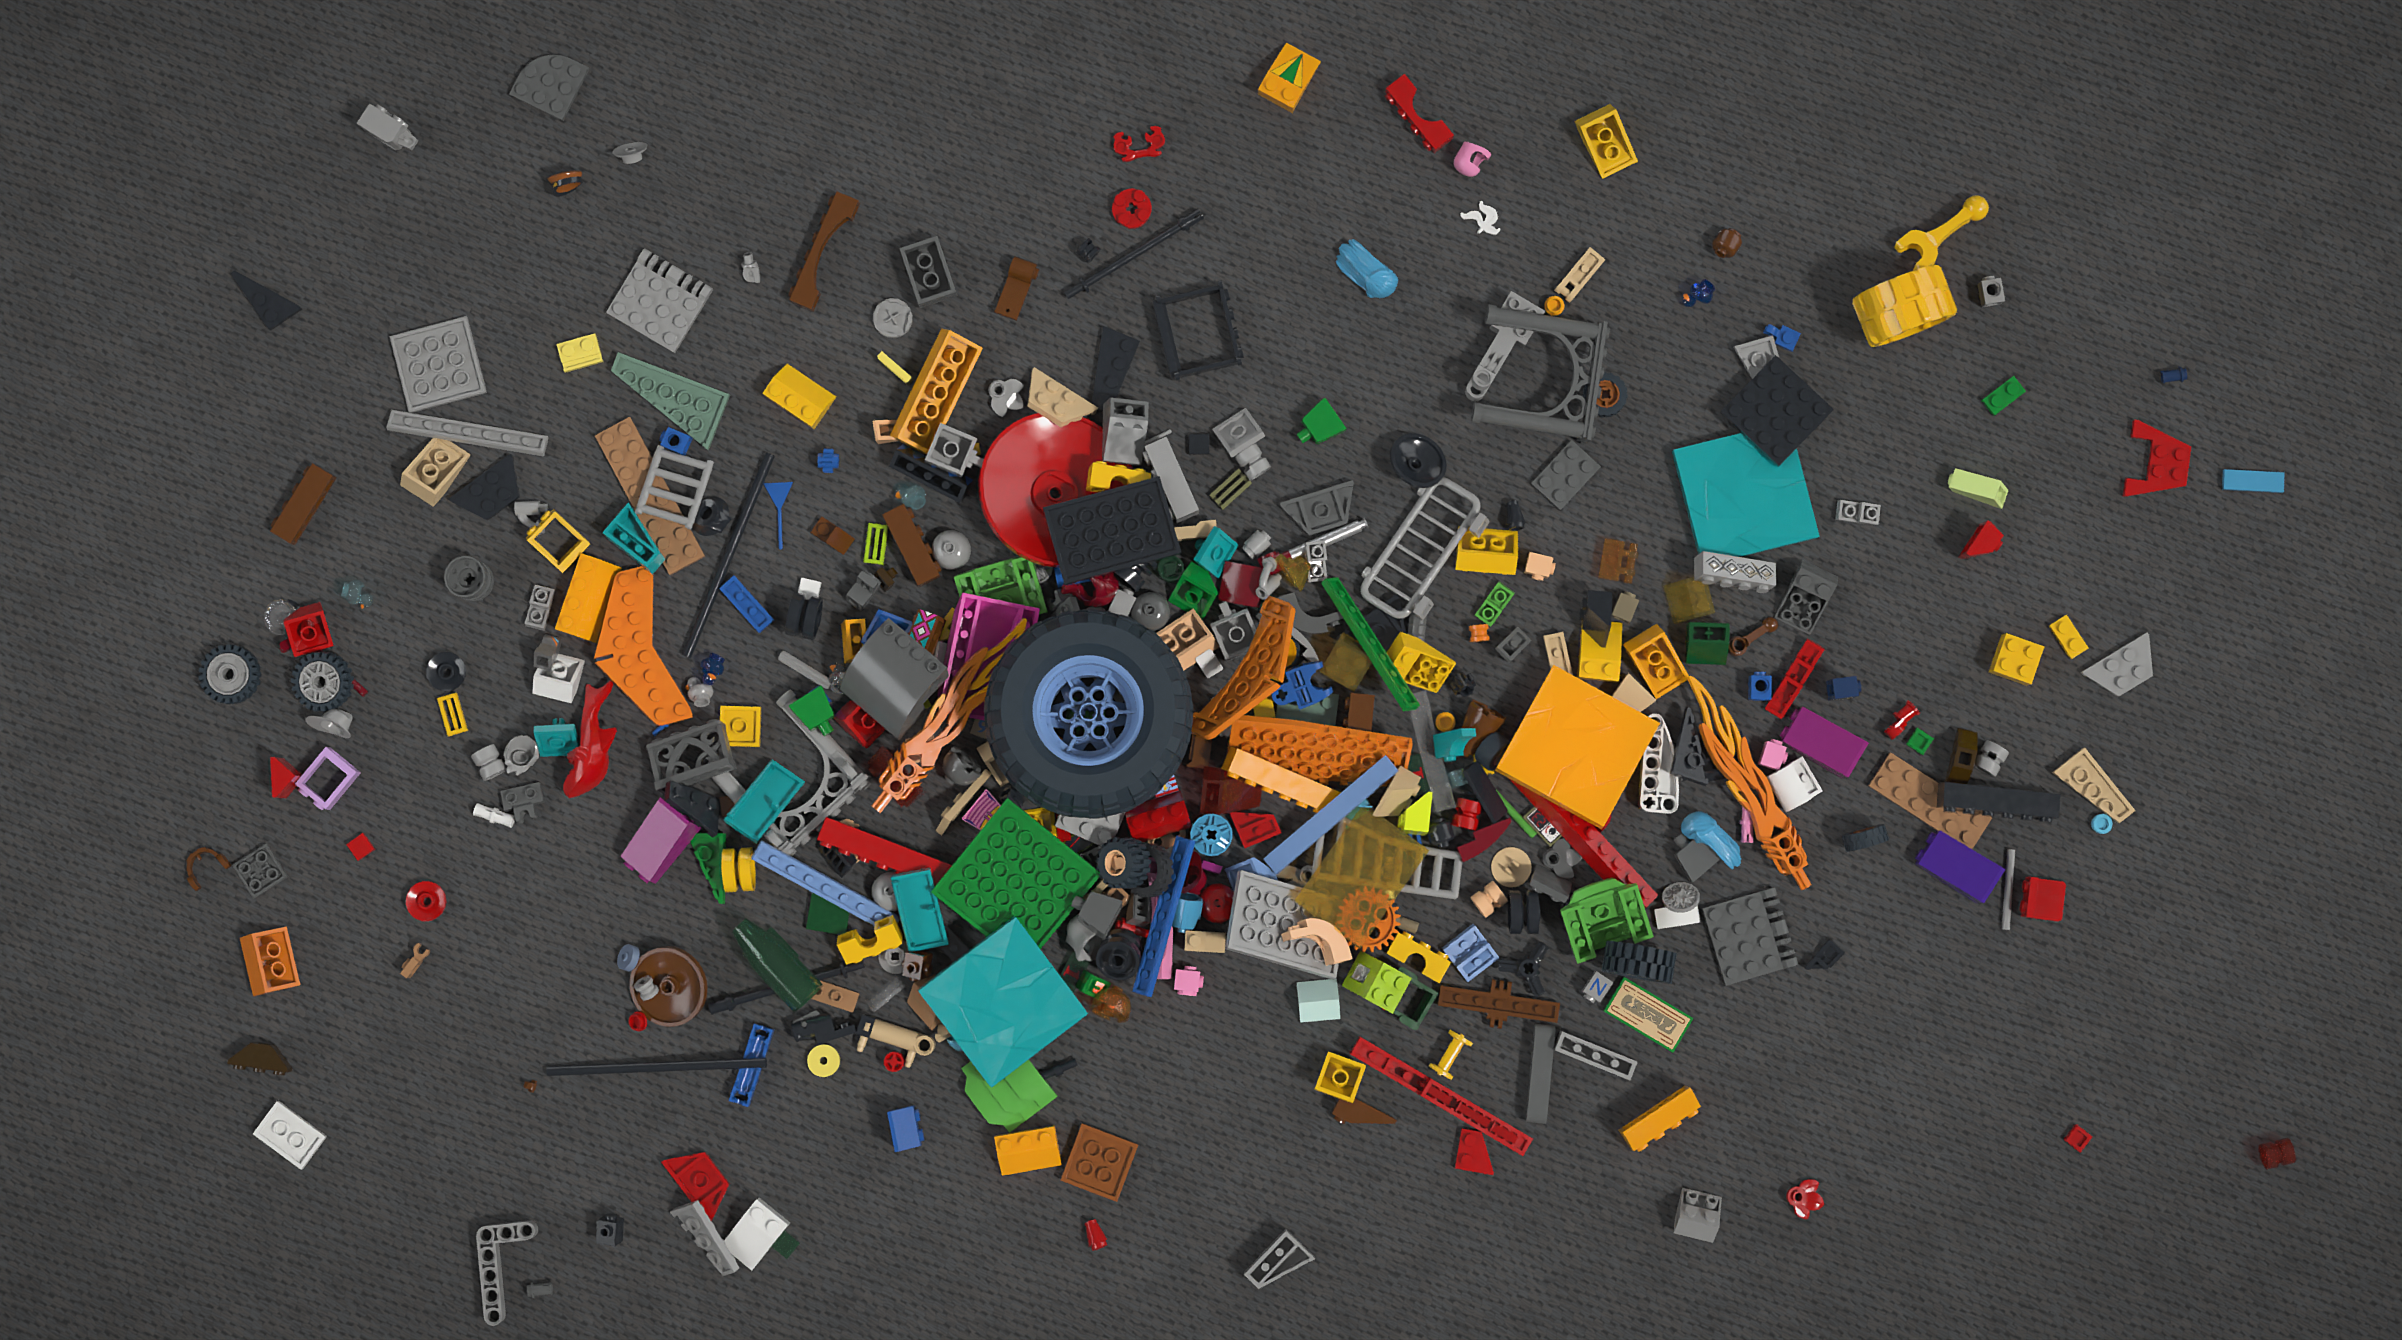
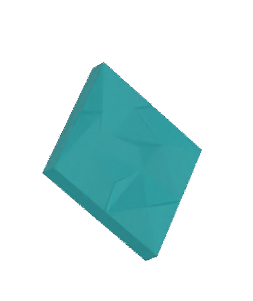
[1672,433,1820,557]
[917,916,1088,1088]

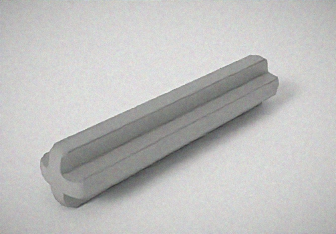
[778,651,832,689]

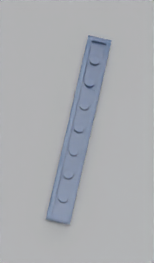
[1264,755,1399,874]
[751,840,900,926]

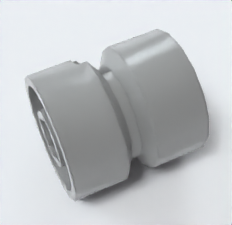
[1235,444,1271,481]
[1974,740,2009,777]
[471,744,507,781]

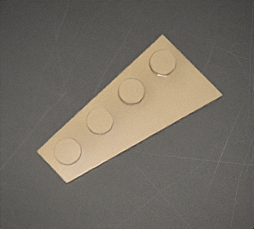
[2052,748,2135,823]

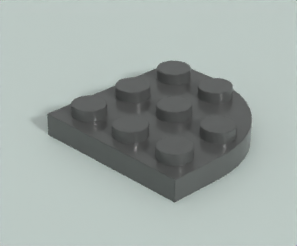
[509,55,590,121]

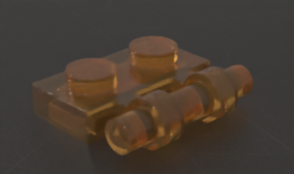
[1598,538,1639,584]

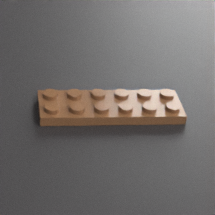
[1868,752,1992,849]

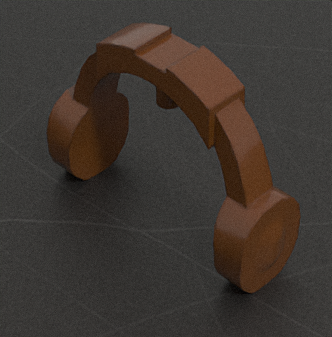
[186,847,231,891]

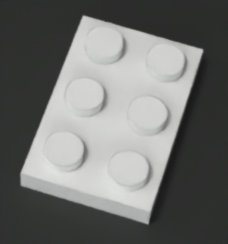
[253,1101,327,1170]

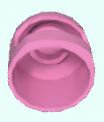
[1454,142,1491,177]

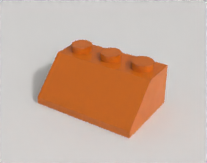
[240,927,300,996]

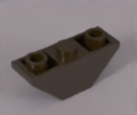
[1945,728,1978,784]
[227,1042,292,1076]

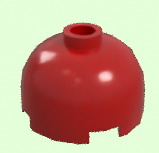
[1200,883,1234,923]

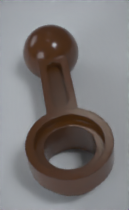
[1728,617,1778,656]

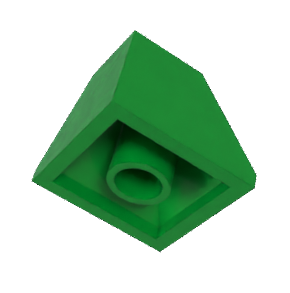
[1168,561,1218,621]

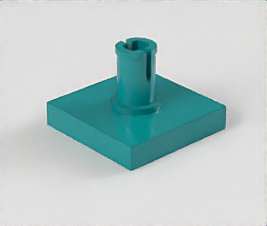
[1193,526,1239,578]
[534,718,580,757]

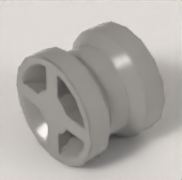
[634,975,659,1001]

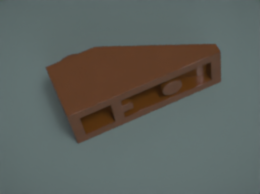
[1331,1098,1397,1124]

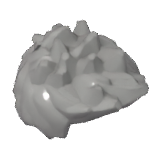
[503,735,539,776]

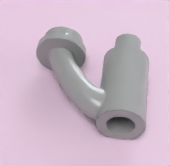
[514,501,548,535]
[1256,557,1282,600]

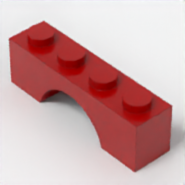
[1385,74,1454,153]

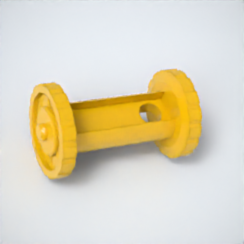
[1428,1030,1473,1080]

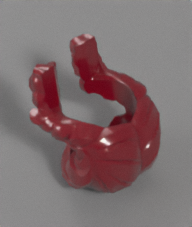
[1061,572,1119,607]

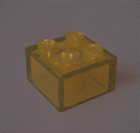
[1320,633,1372,692]

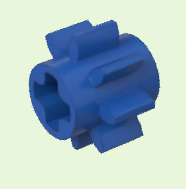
[818,448,839,473]

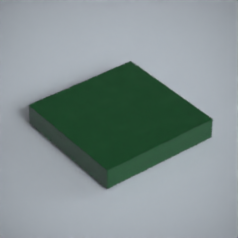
[806,892,850,935]

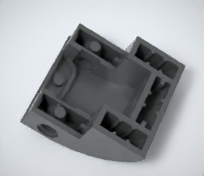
[840,618,949,740]

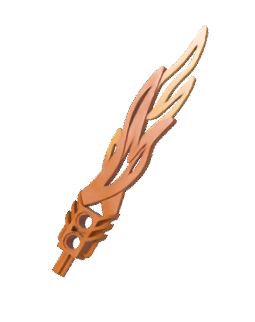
[871,618,1027,813]
[1687,676,1811,891]

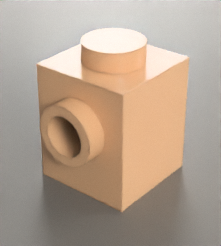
[1524,552,1556,581]

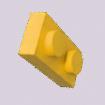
[2049,615,2088,659]

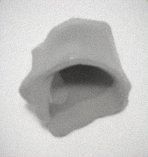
[1066,914,1102,961]

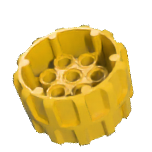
[1853,265,1957,347]

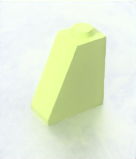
[1948,468,2008,509]

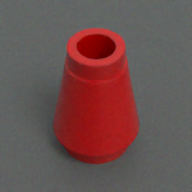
[1084,1219,1108,1251]

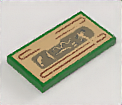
[1603,977,1693,1053]

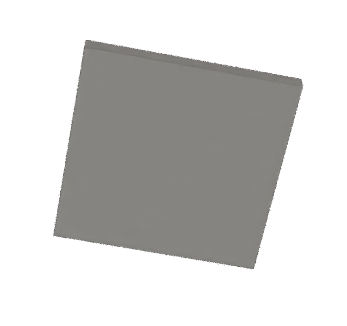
[389,316,487,413]

